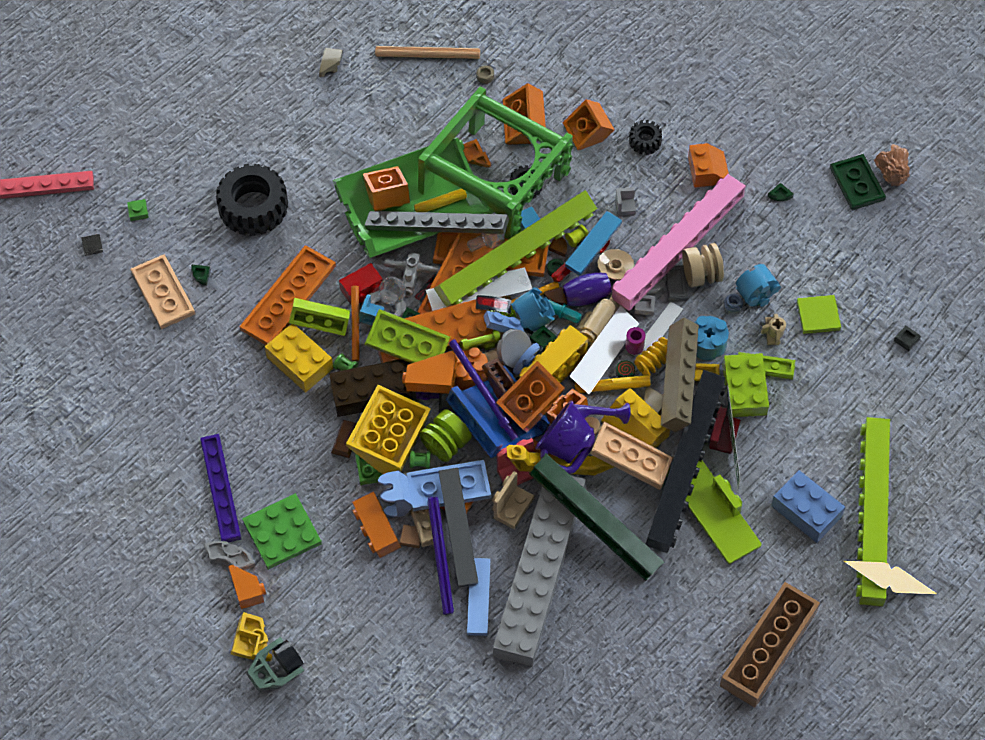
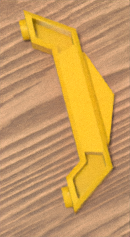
[506,445,614,475]

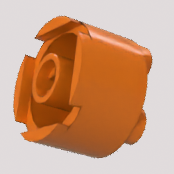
[454,347,488,390]

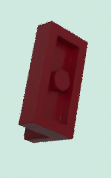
[709,407,741,454]

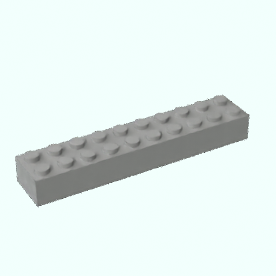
[493,476,586,667]

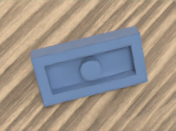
[483,311,524,333]

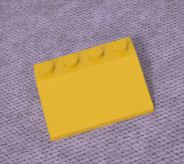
[346,385,431,474]

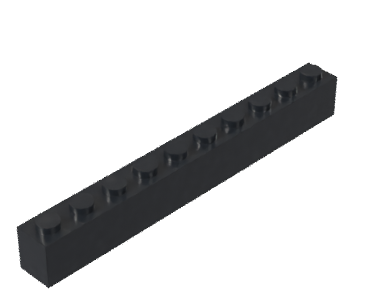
[645,370,727,553]

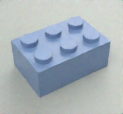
[771,470,845,543]

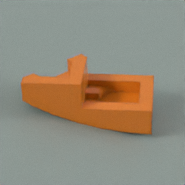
[463,139,492,168]

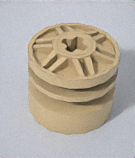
[682,243,724,288]

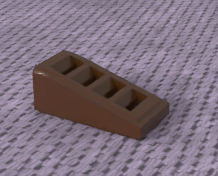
[482,358,515,400]

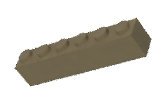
[661,318,699,432]

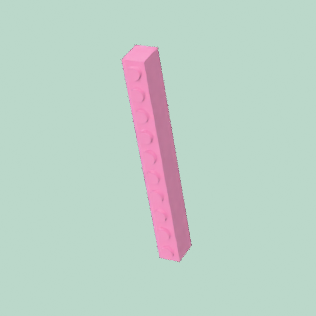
[612,174,746,311]

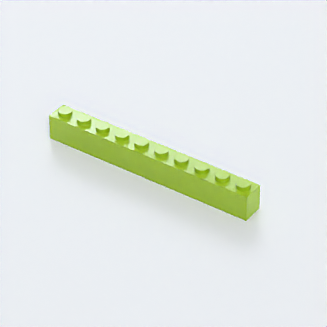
[434,190,598,306]
[856,417,890,607]

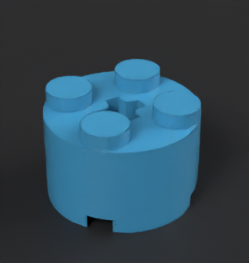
[735,264,781,307]
[511,287,555,332]
[694,316,729,360]

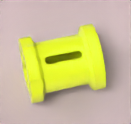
[565,224,589,248]

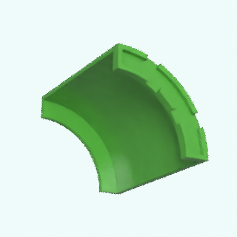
[332,137,495,258]

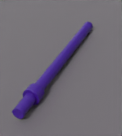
[449,339,518,441]

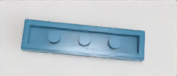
[565,211,622,276]

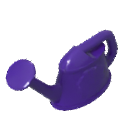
[535,400,631,475]

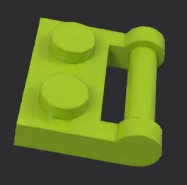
[459,330,501,351]

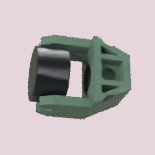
[247,637,304,691]

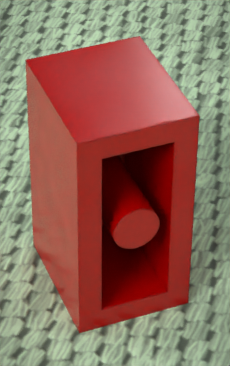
[339,263,384,304]

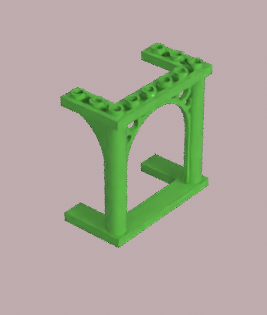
[418,86,573,240]

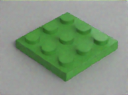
[242,493,322,570]

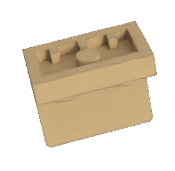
[492,471,534,529]

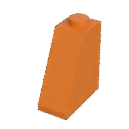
[402,351,458,394]

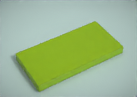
[365,309,450,363]

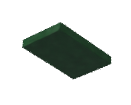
[829,154,886,210]

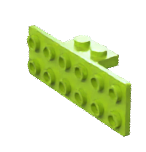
[667,460,762,564]

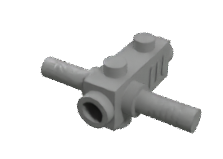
[384,253,441,297]

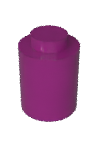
[625,327,646,355]

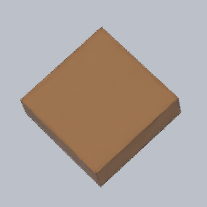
[400,525,421,548]

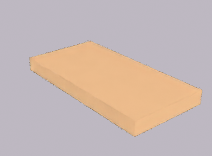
[130,254,195,329]
[590,422,673,490]

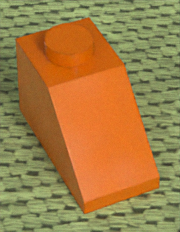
[229,565,266,609]

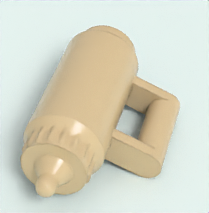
[576,297,615,342]

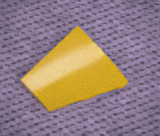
[231,612,272,662]

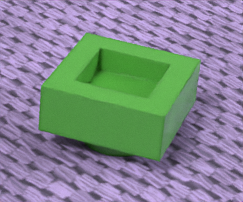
[127,199,149,221]

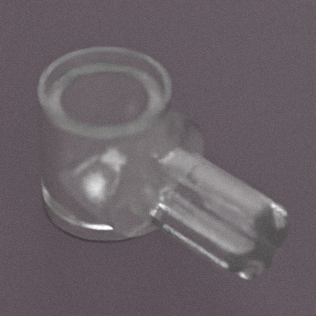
[467,233,505,252]

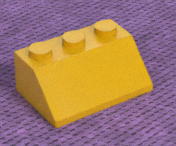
[601,388,670,448]

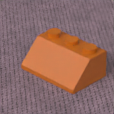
[502,83,546,145]

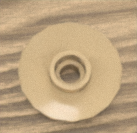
[597,249,634,280]

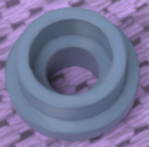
[724,293,743,312]

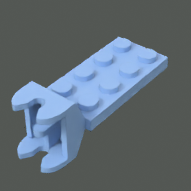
[378,460,491,518]

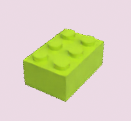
[722,353,769,417]

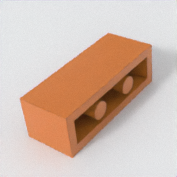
[352,491,401,558]

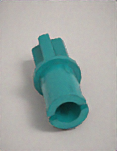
[549,299,582,324]

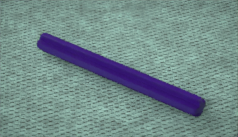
[428,497,454,615]

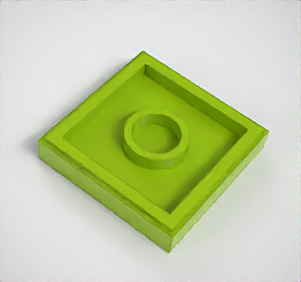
[797,295,841,334]

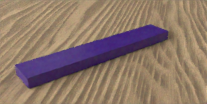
[200,434,242,543]

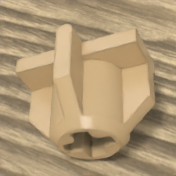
[761,314,786,345]

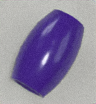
[563,273,612,306]

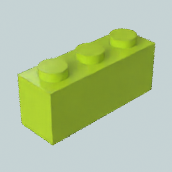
[289,298,350,336]

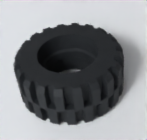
[216,164,288,236]

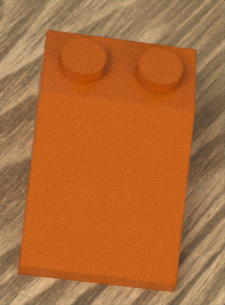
[496,361,565,432]

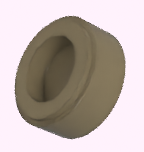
[476,66,494,84]

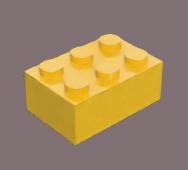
[265,324,333,393]

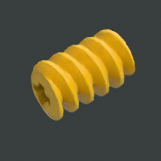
[634,337,668,376]

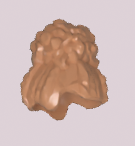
[874,144,910,186]

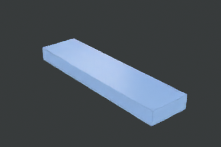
[467,558,490,636]

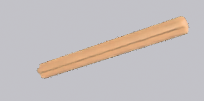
[375,46,480,59]

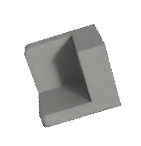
[615,187,636,216]

